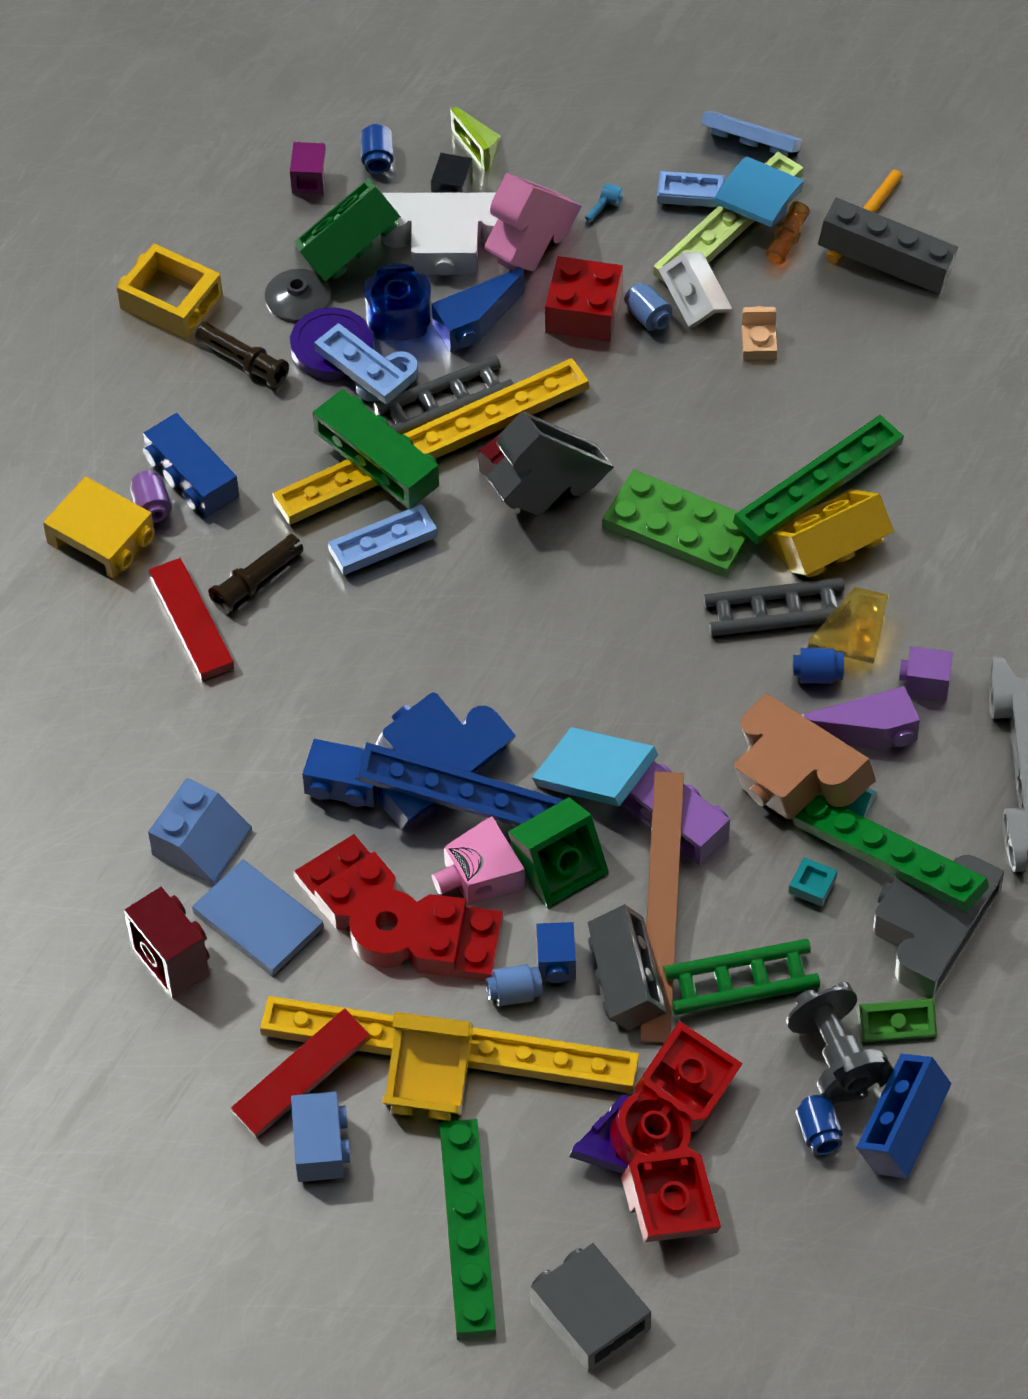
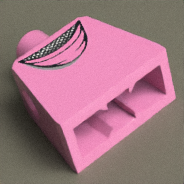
[432,816,525,904]

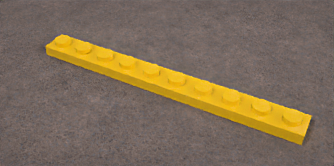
[273,358,589,525]
[260,996,639,1093]

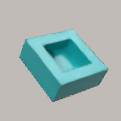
[788,857,838,906]

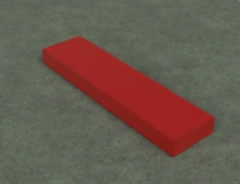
[148,557,234,681]
[231,1008,371,1138]

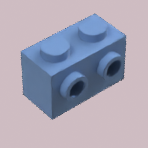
[291,1092,351,1182]

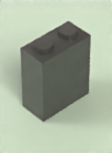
[530,1243,651,1372]

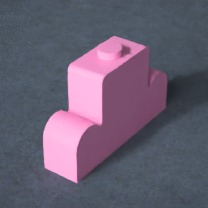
[484,172,582,272]

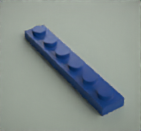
[355,742,563,827]

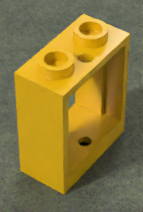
[117,243,223,339]

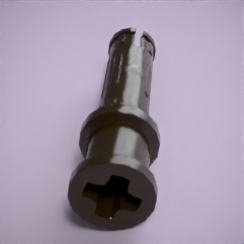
[195,321,289,388]
[208,534,304,614]

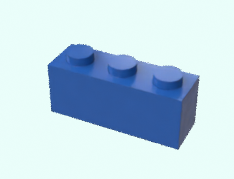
[143,412,239,517]
[856,1053,952,1179]

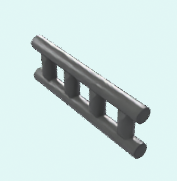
[373,355,514,435]
[703,578,851,636]

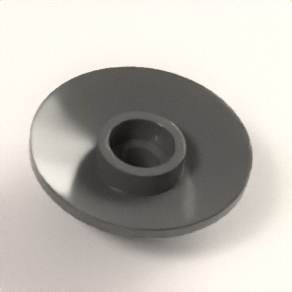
[265,269,331,322]

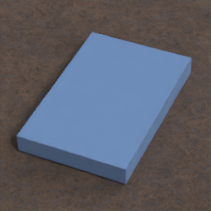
[192,859,324,976]

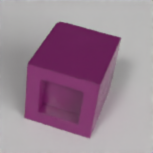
[290,142,326,194]

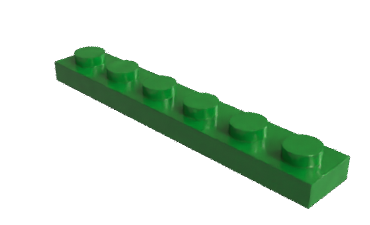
[733,414,904,545]
[793,795,989,912]
[439,1119,496,1339]

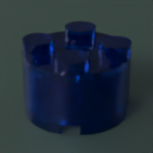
[364,263,432,341]

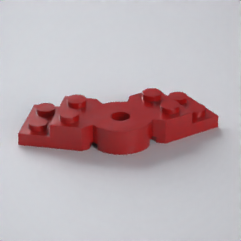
[294,834,503,981]
[610,1021,743,1243]

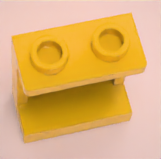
[43,476,155,579]
[382,1012,474,1121]

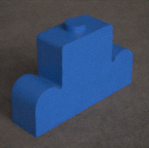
[376,692,516,830]

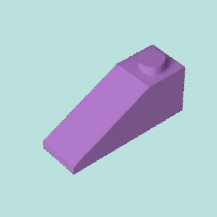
[803,686,920,749]

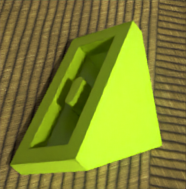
[450,106,501,172]

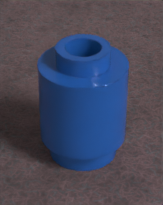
[360,124,394,174]
[793,648,844,684]
[796,1095,843,1155]

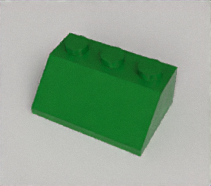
[294,178,401,281]

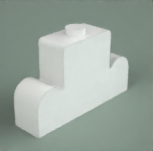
[380,192,498,275]

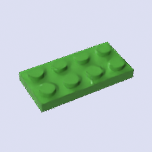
[602,469,750,578]

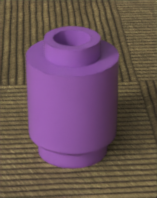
[130,471,172,523]

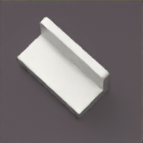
[659,252,732,327]

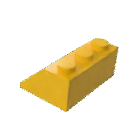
[766,489,894,577]

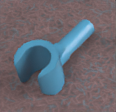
[585,184,623,223]

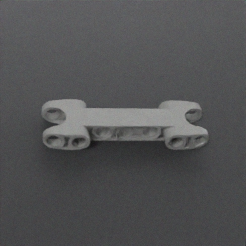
[989,657,1028,872]

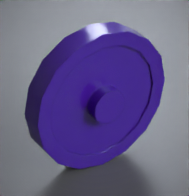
[290,307,373,381]

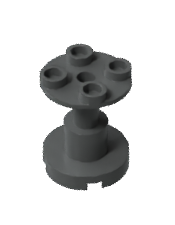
[786,982,893,1106]

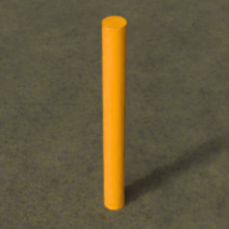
[826,169,903,264]

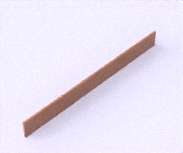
[640,771,684,1044]

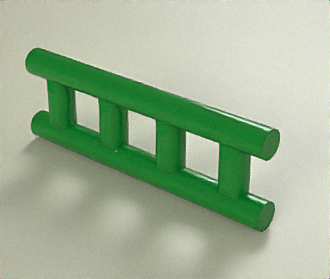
[663,939,820,1016]

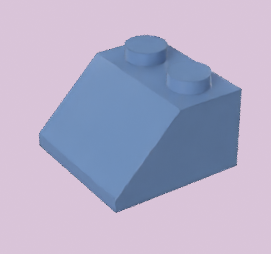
[148,778,252,885]

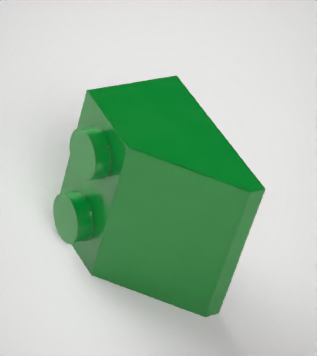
[508,797,609,907]

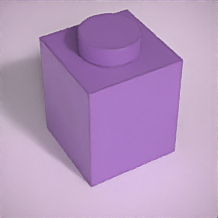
[899,646,953,701]

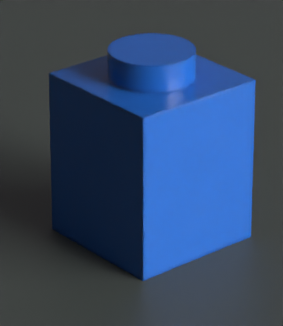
[536,922,576,983]

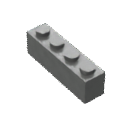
[818,197,958,295]

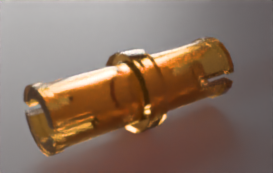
[765,201,810,265]

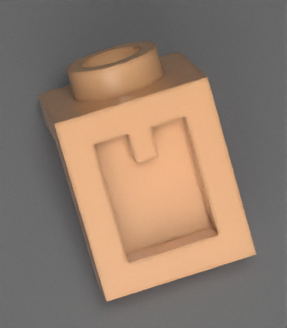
[741,306,777,360]

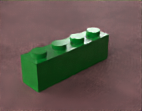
[313,389,439,510]

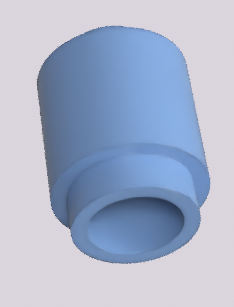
[624,283,672,331]
[486,964,543,1007]

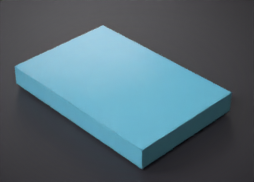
[532,727,658,806]

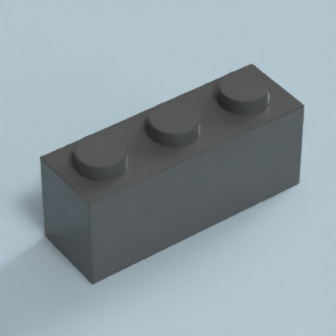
[587,904,667,1031]

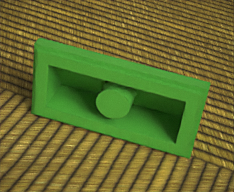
[857,998,937,1043]

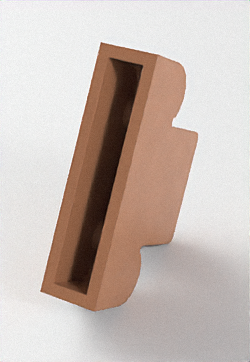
[734,693,876,819]

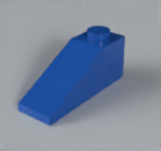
[432,267,524,352]

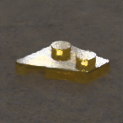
[807,587,889,663]

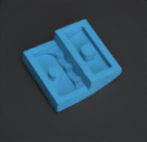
[713,156,804,228]

